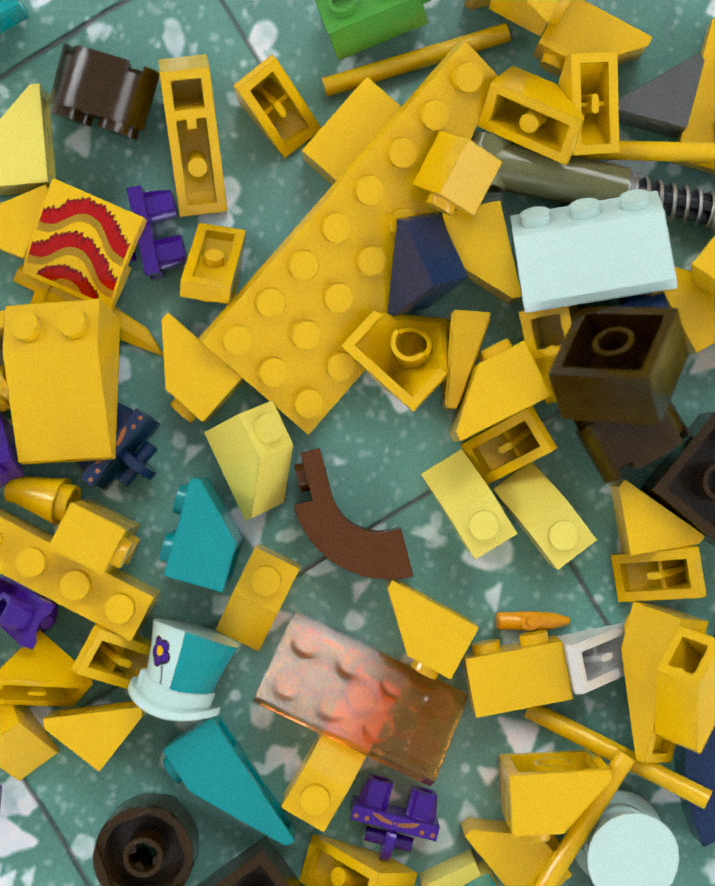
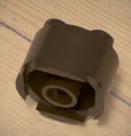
[48,44,160,140]
[573,400,691,483]
[93,793,199,886]

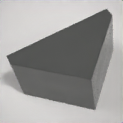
[619,52,705,138]

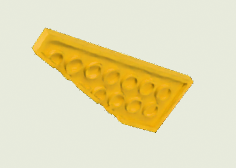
[198,41,498,435]

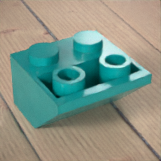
[159,476,243,592]

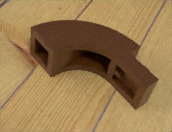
[294,448,414,580]

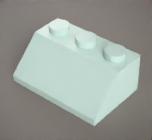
[510,189,677,313]

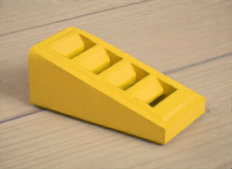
[441,309,491,410]

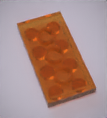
[253,611,469,786]

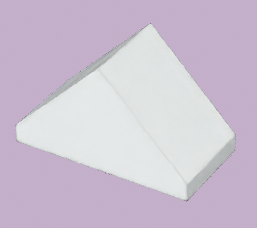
[557,623,625,694]

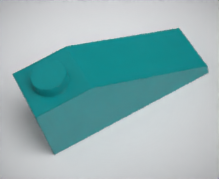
[163,714,296,846]

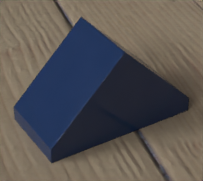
[387,212,469,316]

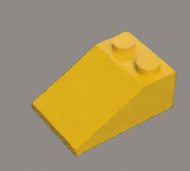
[3,299,121,464]

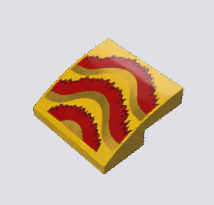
[22,178,147,311]

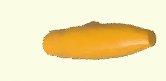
[495,611,570,631]

